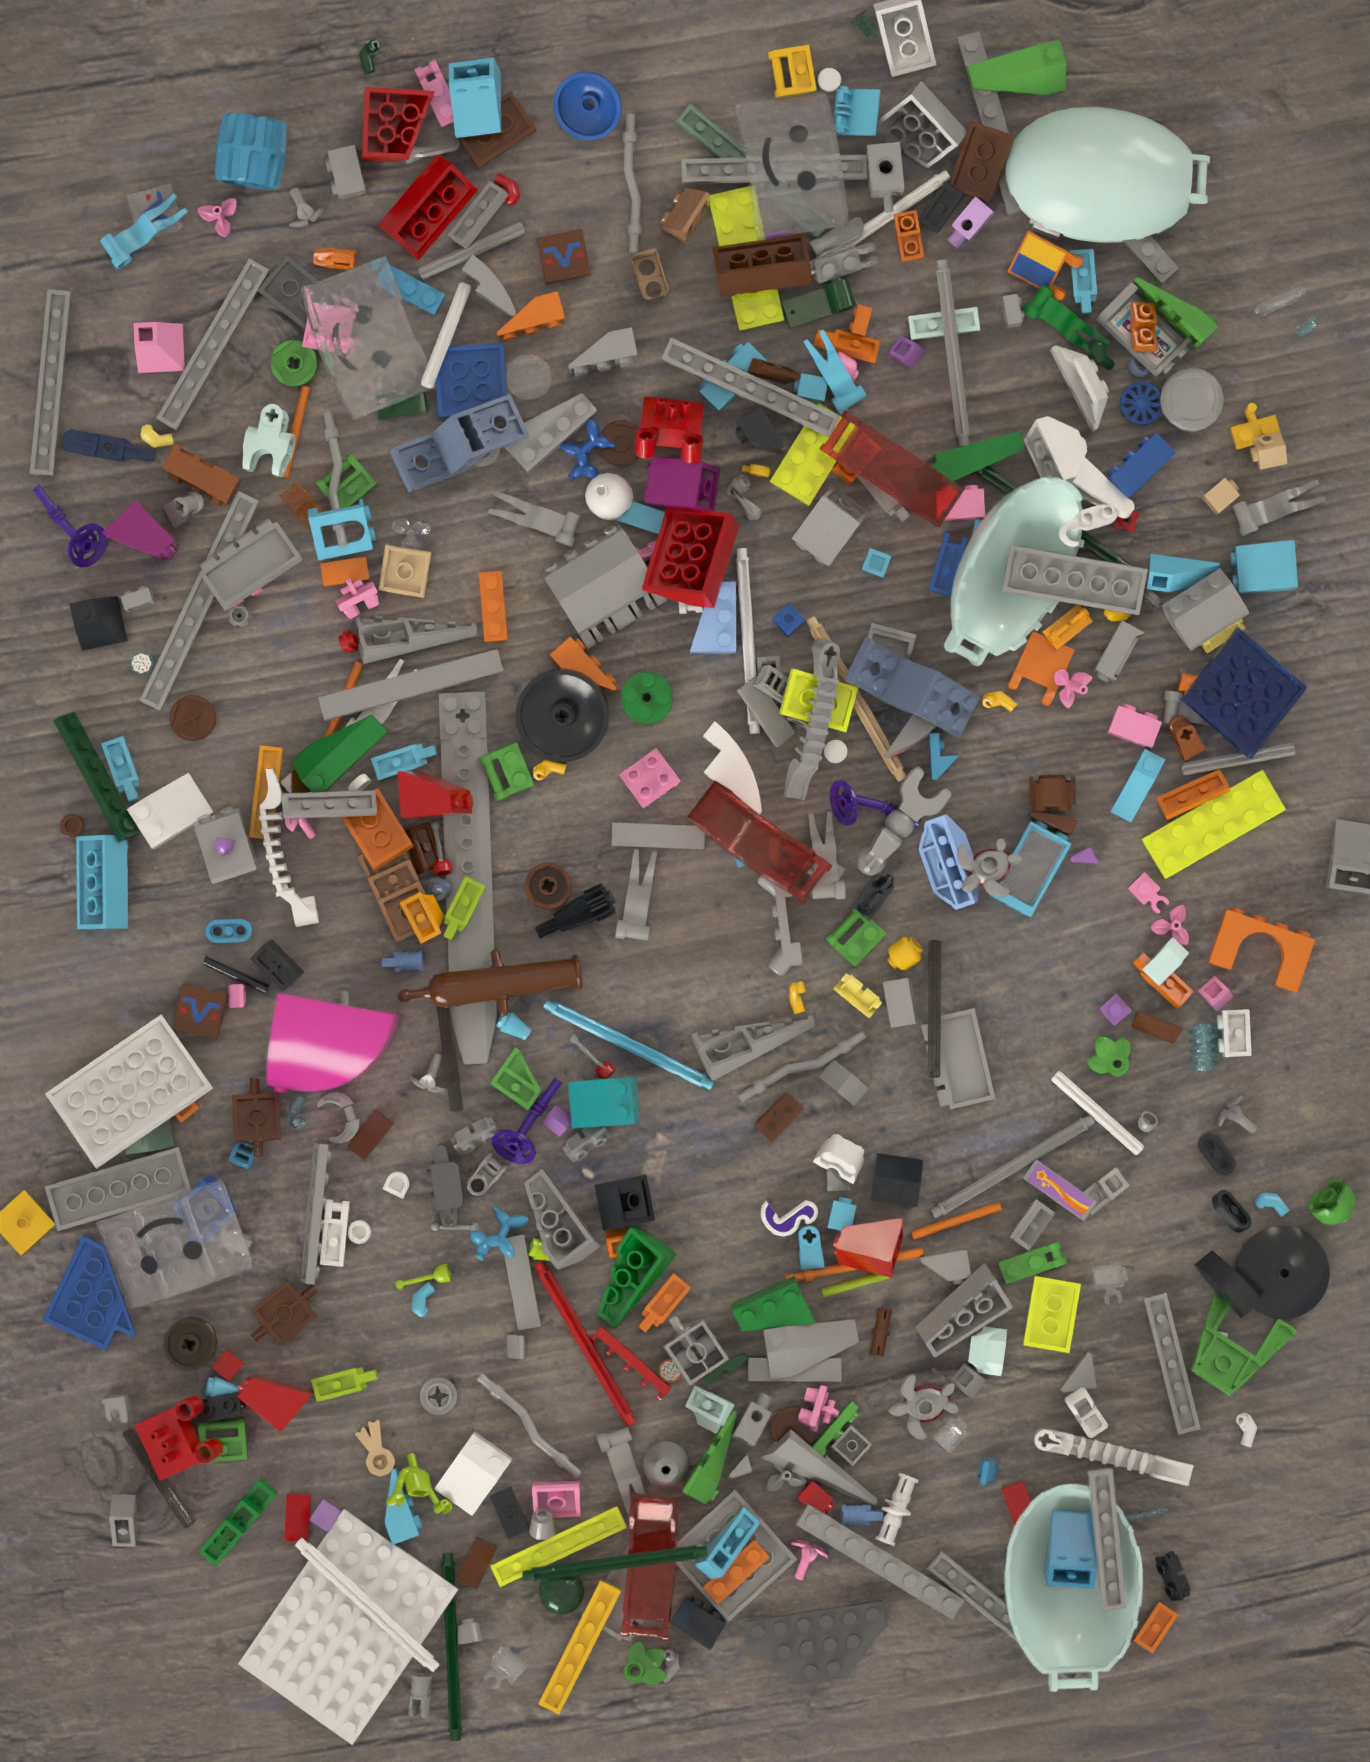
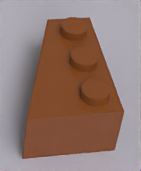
[162,443,241,506]

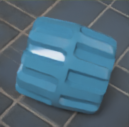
[215,113,287,190]

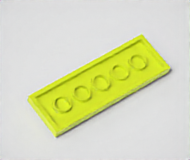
[710,185,784,332]
[1141,770,1286,879]

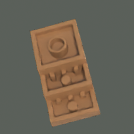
[357,851,426,942]

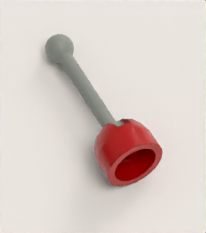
[430,820,453,876]
[569,1034,616,1079]

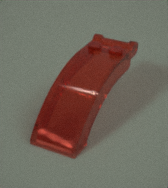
[819,410,965,528]
[687,780,832,904]
[621,1493,679,1641]

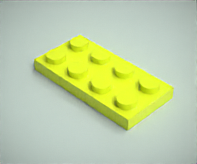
[770,402,858,506]

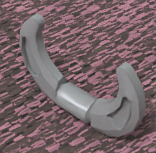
[317,1092,360,1143]

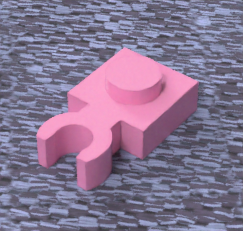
[1127,872,1169,914]

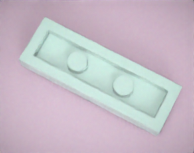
[908,307,980,340]

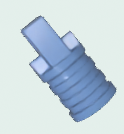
[382,950,424,973]
[841,1504,883,1526]

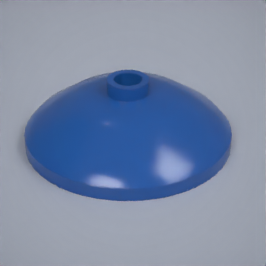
[553,71,622,140]

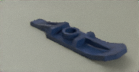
[62,429,156,462]

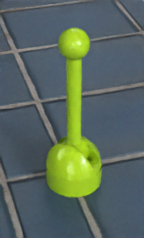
[395,1263,452,1289]

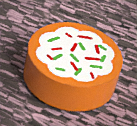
[659,1359,681,1383]

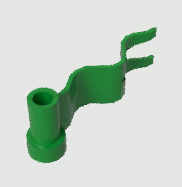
[1021,284,1111,356]

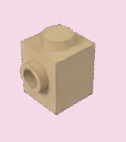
[1250,432,1288,470]

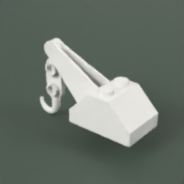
[1023,416,1134,546]

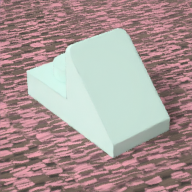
[1142,937,1189,985]

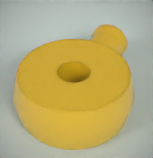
[742,464,770,478]

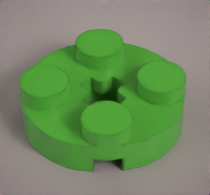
[271,340,318,388]

